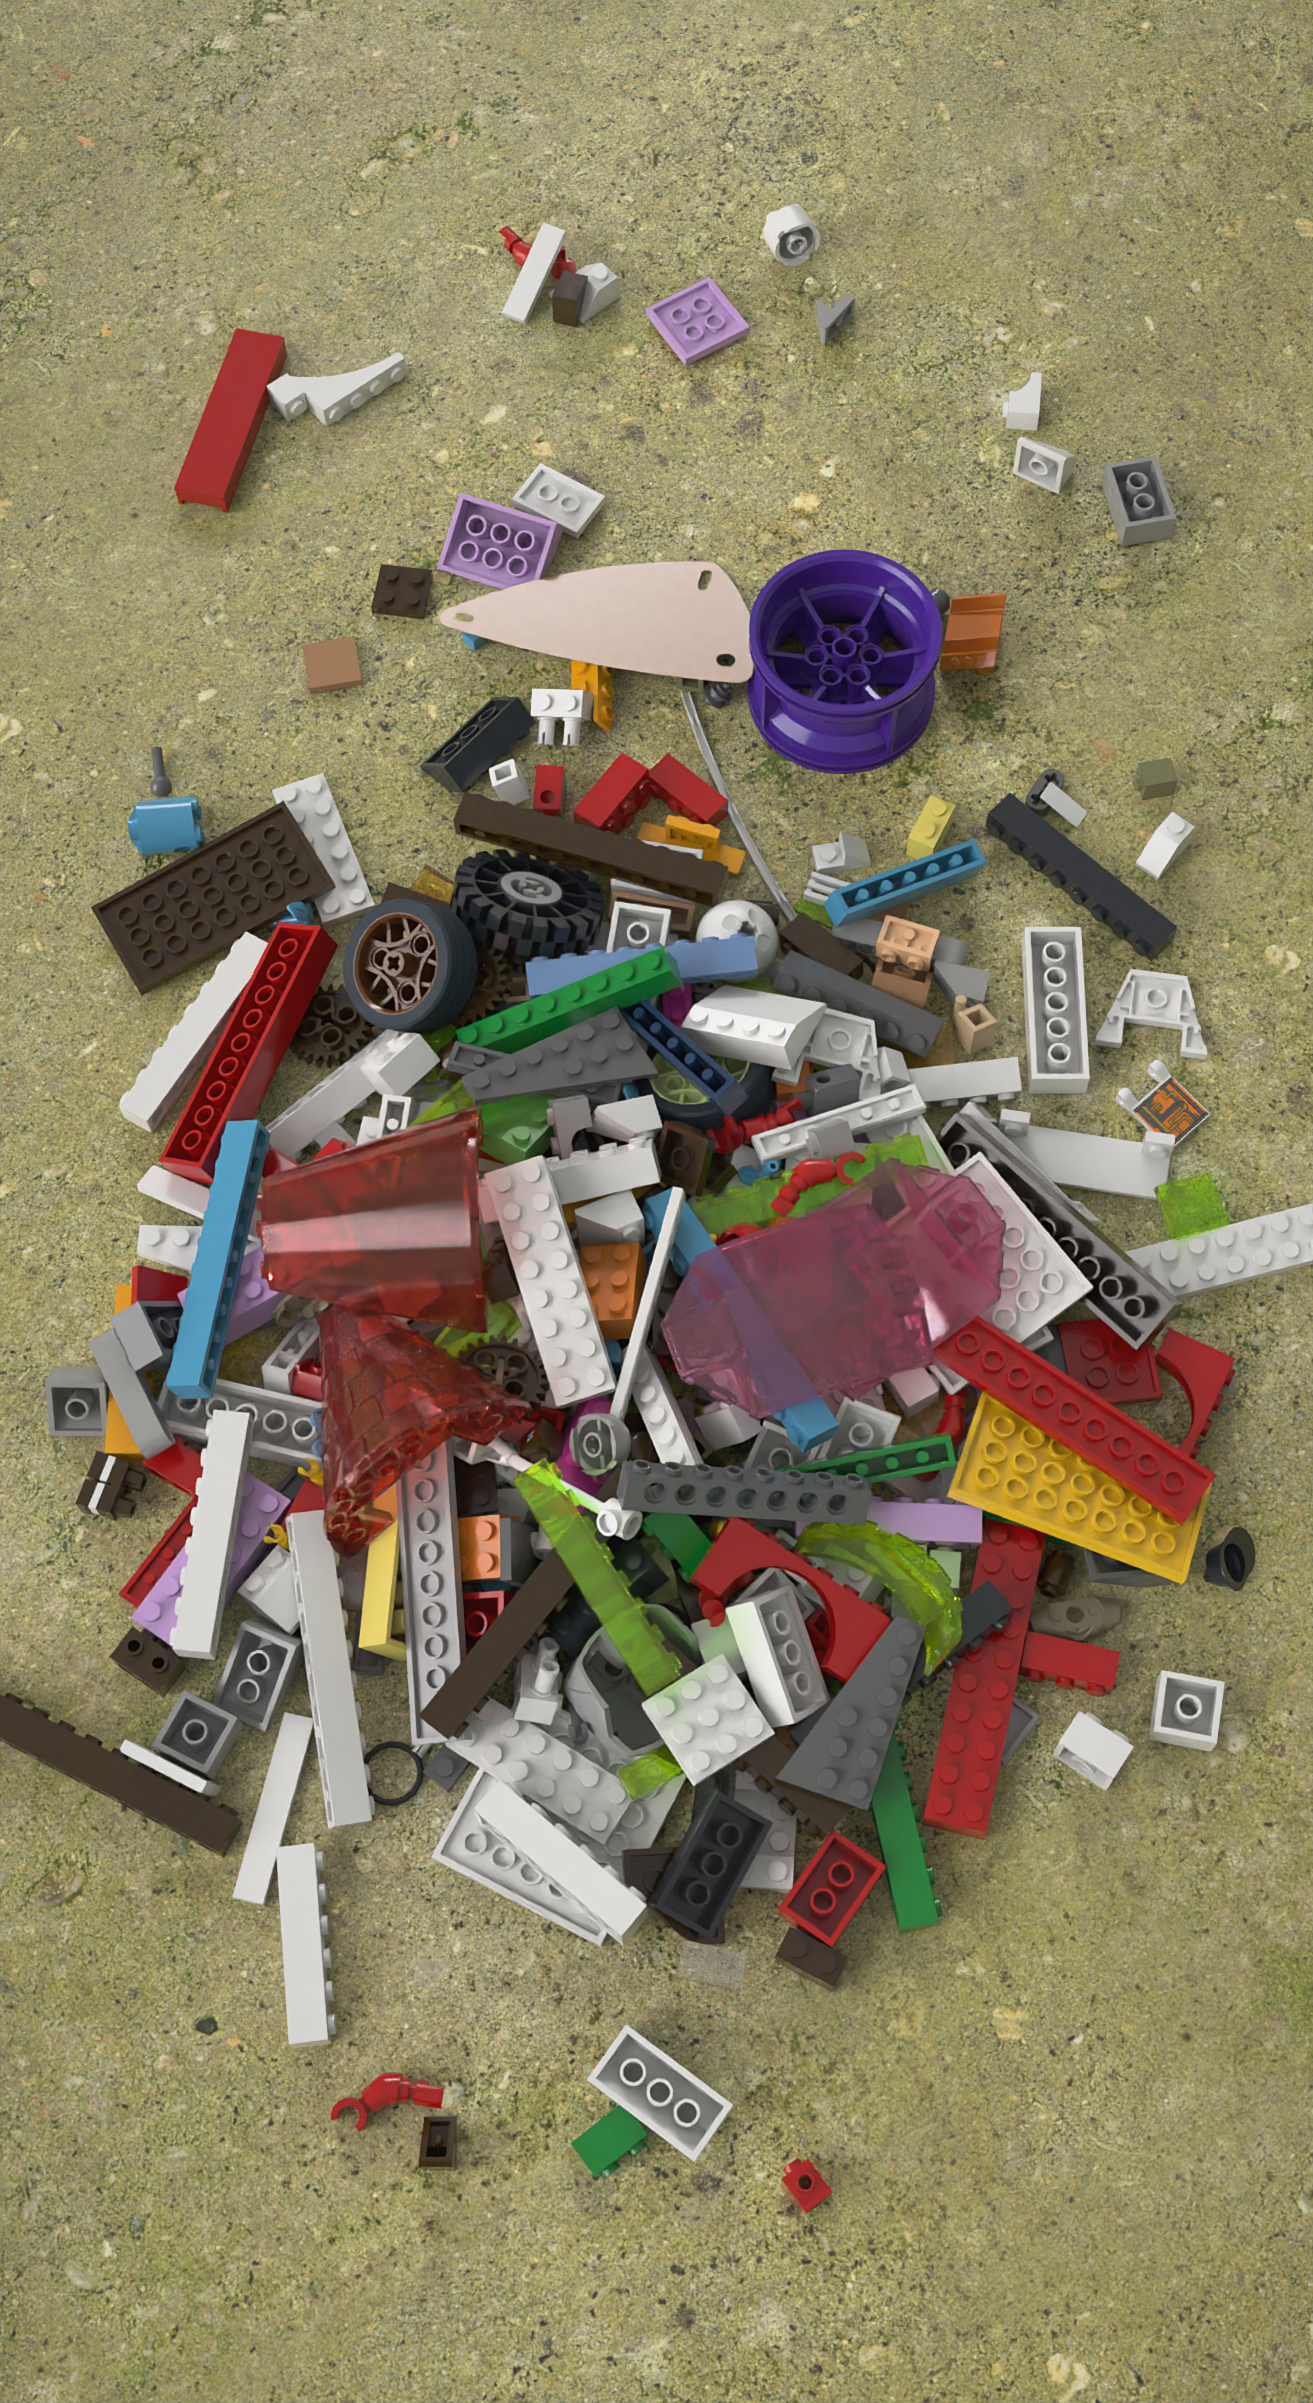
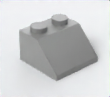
[45,1367,109,1437]

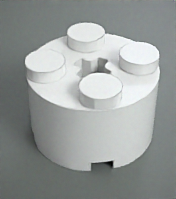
[763,204,821,267]

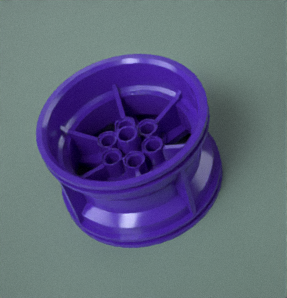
[748,549,942,774]

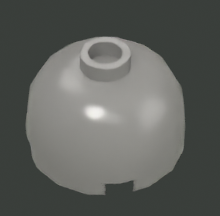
[569,1413,632,1476]

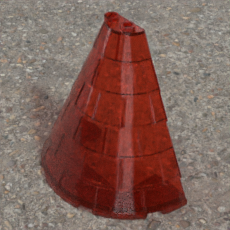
[316,1292,531,1559]

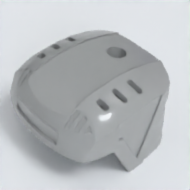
[563,1604,700,1758]

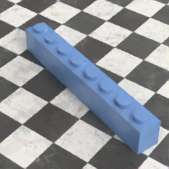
[525,933,758,1000]

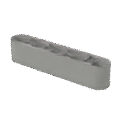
[831,918,968,969]
[89,1327,175,1460]

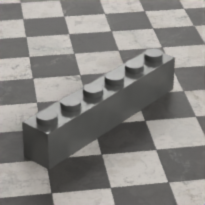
[772,950,945,1058]

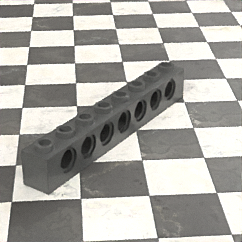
[616,1459,872,1525]

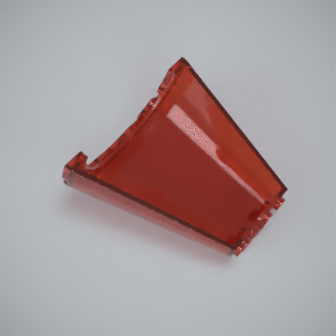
[256,1105,488,1334]

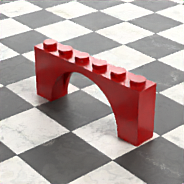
[1155,1328,1236,1460]
[689,1517,891,1684]

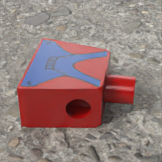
[533,765,567,818]

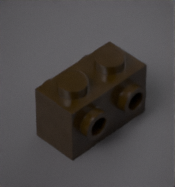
[109,1626,186,1698]

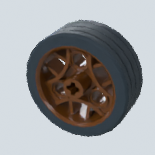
[343,898,477,1034]

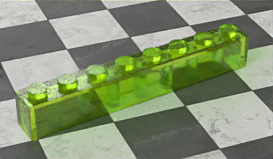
[691,1133,930,1237]
[513,1458,682,1698]

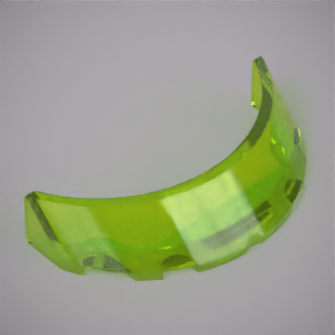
[793,1520,963,1677]

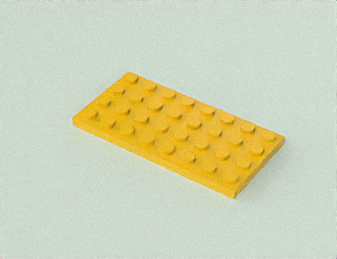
[947,1391,1213,1584]

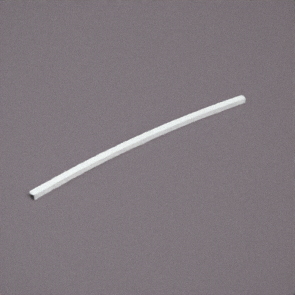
[681,691,797,923]

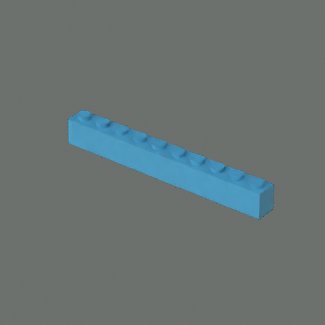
[166,1120,270,1399]
[641,1186,840,1453]

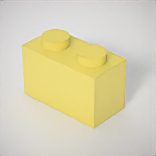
[906,795,956,859]

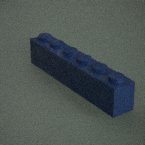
[619,1000,749,1117]

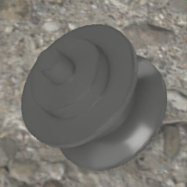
[703,681,732,709]

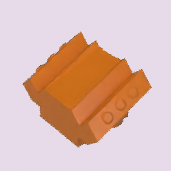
[939,592,1007,674]

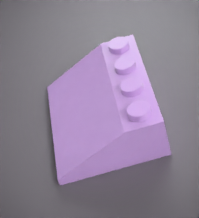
[437,493,564,589]

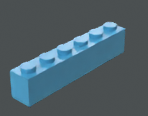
[823,839,986,928]

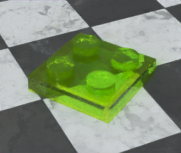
[1154,1172,1230,1241]

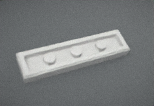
[502,222,567,324]

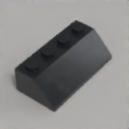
[420,697,536,793]

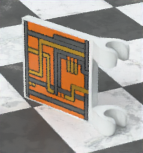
[1115,1060,1210,1148]

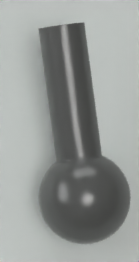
[150,747,172,797]

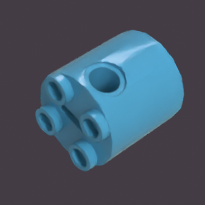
[128,796,205,856]

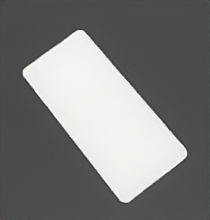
[1040,782,1087,827]

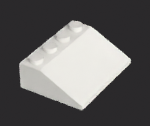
[681,985,827,1070]

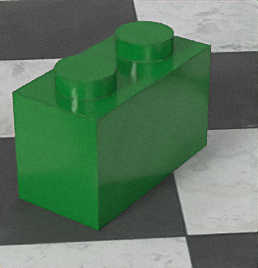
[571,2105,649,2179]

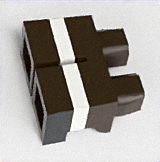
[75,1451,147,1521]

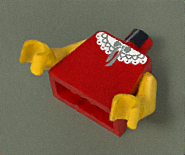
[263,1458,357,1551]

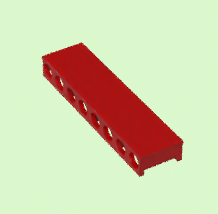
[174,328,287,513]

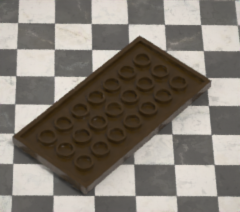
[91,801,336,996]

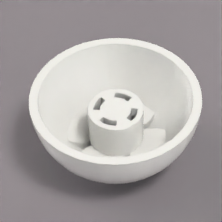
[696,900,778,982]

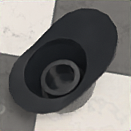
[1203,1527,1256,1591]

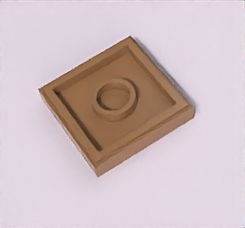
[302,636,363,694]

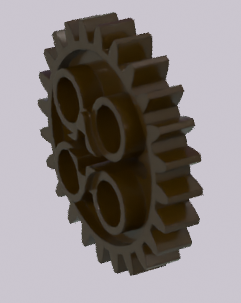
[448,938,513,1028]
[289,984,376,1068]
[449,1335,549,1427]

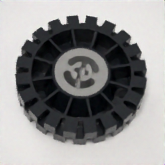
[450,849,606,958]

